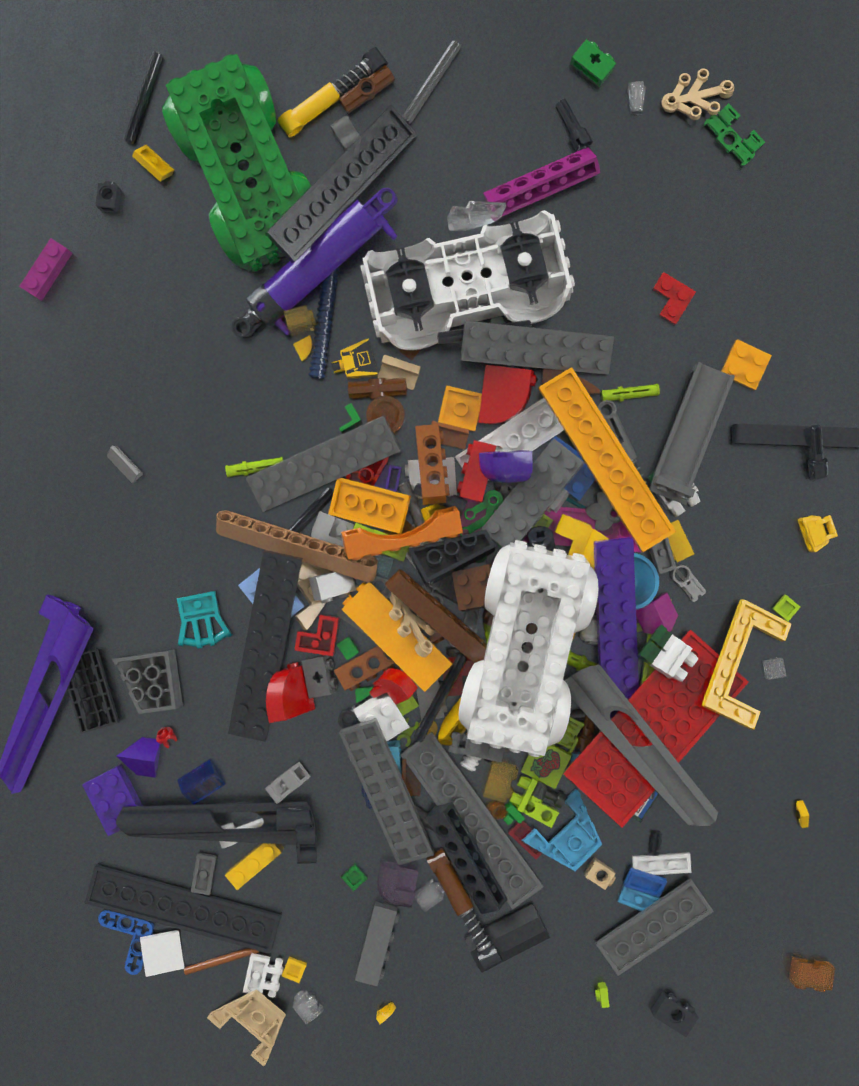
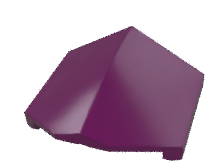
[636,592,678,634]

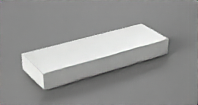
[632,852,692,875]

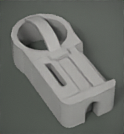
[670,564,706,602]

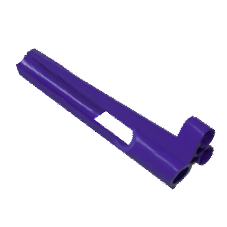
[0,595,93,794]

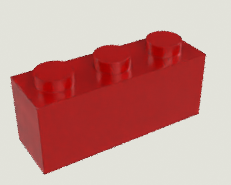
[457,440,496,503]

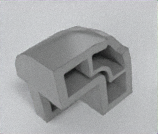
[311,511,354,547]

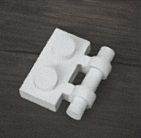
[243,953,284,997]

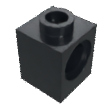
[96,181,121,212]

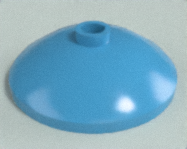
[634,553,659,610]

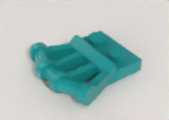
[177,591,233,649]

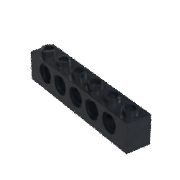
[426,802,507,914]

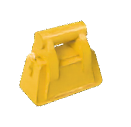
[798,515,838,552]

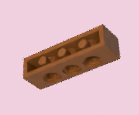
[415,424,450,505]

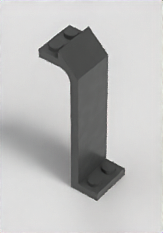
[650,362,735,505]

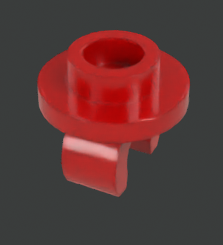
[156,727,177,748]

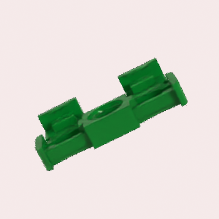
[703,103,765,167]

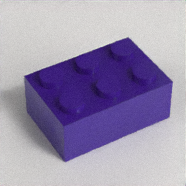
[82,764,143,836]

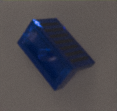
[177,760,226,805]

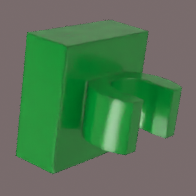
[502,802,525,825]

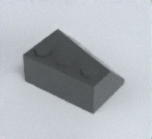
[112,650,183,714]

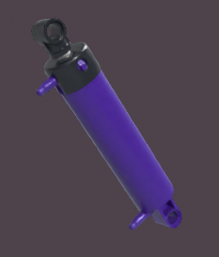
[231,188,398,337]

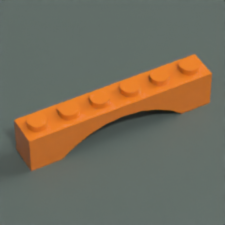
[341,506,463,560]

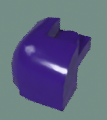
[479,450,533,483]

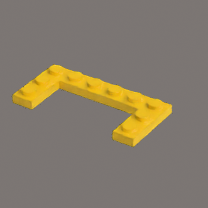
[701,599,791,730]

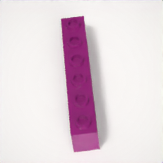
[483,147,601,219]

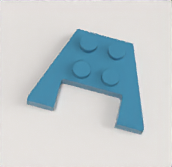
[522,789,602,871]

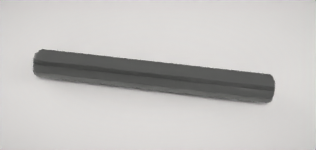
[402,40,461,124]

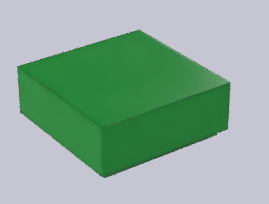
[341,863,368,892]

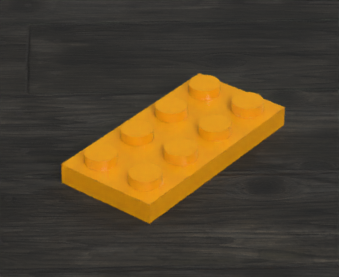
[328,478,411,534]

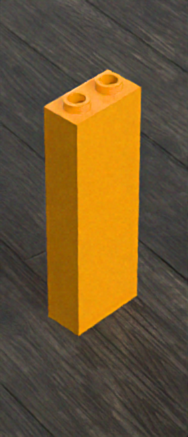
[342,582,452,692]

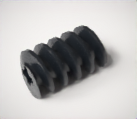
[528,526,556,551]

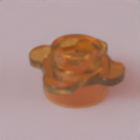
[487,799,508,820]

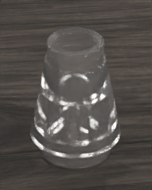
[627,81,646,111]

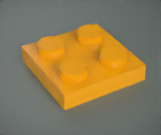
[722,339,772,391]
[438,386,482,432]

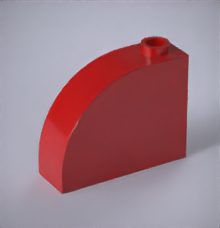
[478,365,536,424]
[266,662,315,723]

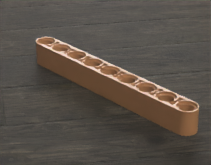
[216,510,378,582]

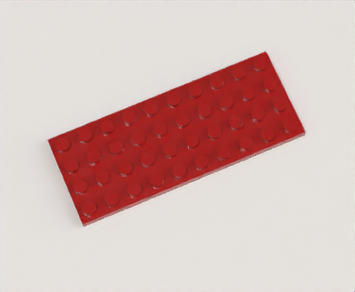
[563,630,749,828]

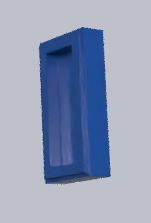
[623,868,667,898]

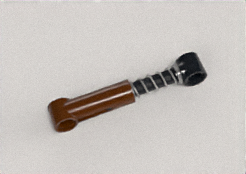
[426,848,503,971]

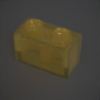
[284,305,316,336]
[483,759,518,803]

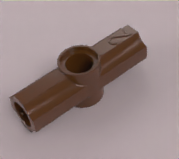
[339,65,395,114]
[348,378,407,399]

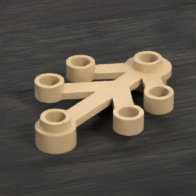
[661,68,735,120]
[389,593,436,657]

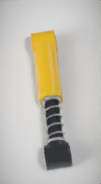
[277,47,388,137]

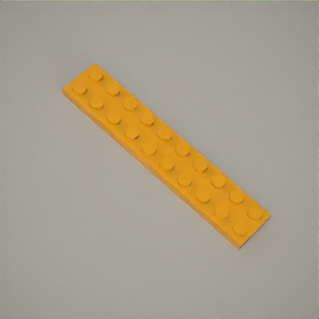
[538,367,676,553]

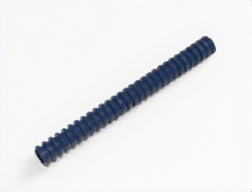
[308,209,347,379]

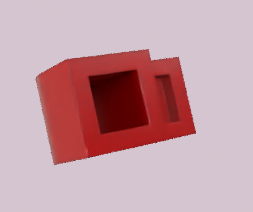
[369,668,418,704]

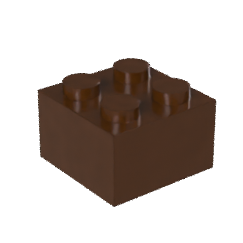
[452,564,492,612]

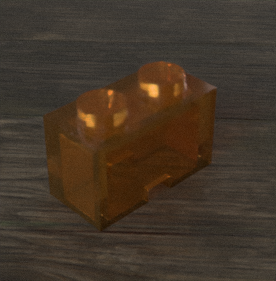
[789,957,835,992]

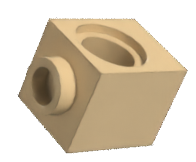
[584,857,616,890]

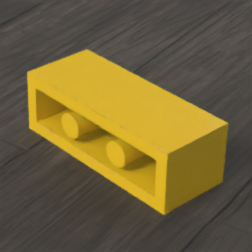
[225,843,284,890]

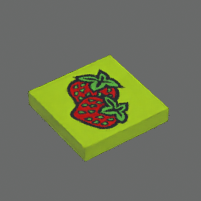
[521,745,572,789]

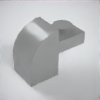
[265,762,311,804]

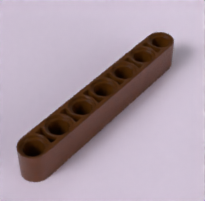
[385,569,487,663]

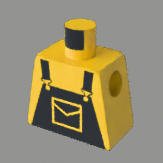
[331,338,378,379]

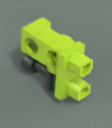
[509,775,567,828]

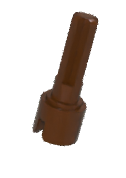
[575,714,596,752]

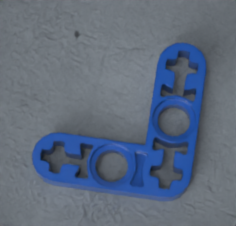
[98,909,154,975]

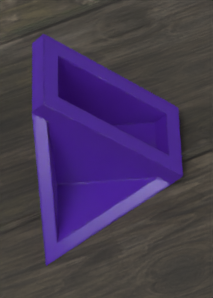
[116,737,161,778]

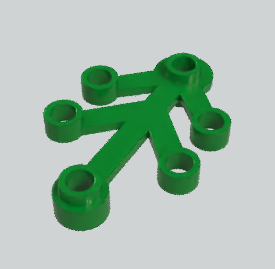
[460,490,503,563]

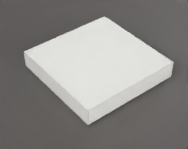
[140,930,184,977]

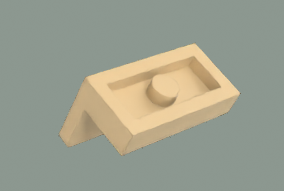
[378,355,421,390]

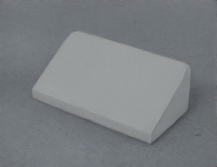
[107,445,143,483]

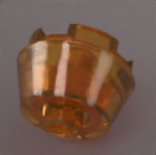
[366,396,405,433]

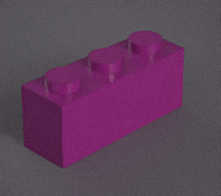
[19,238,73,301]

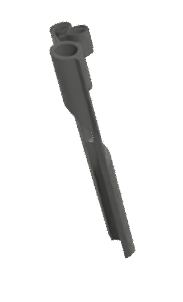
[564,664,718,827]

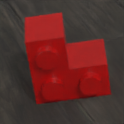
[295,614,340,656]

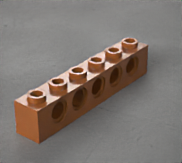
[334,620,444,691]

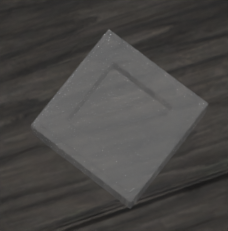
[763,657,787,680]

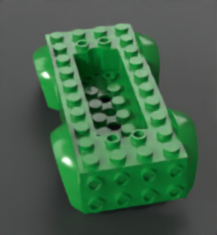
[162,54,311,272]

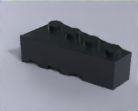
[408,530,496,587]

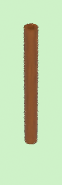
[183,948,259,975]

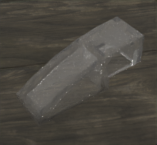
[447,201,506,231]

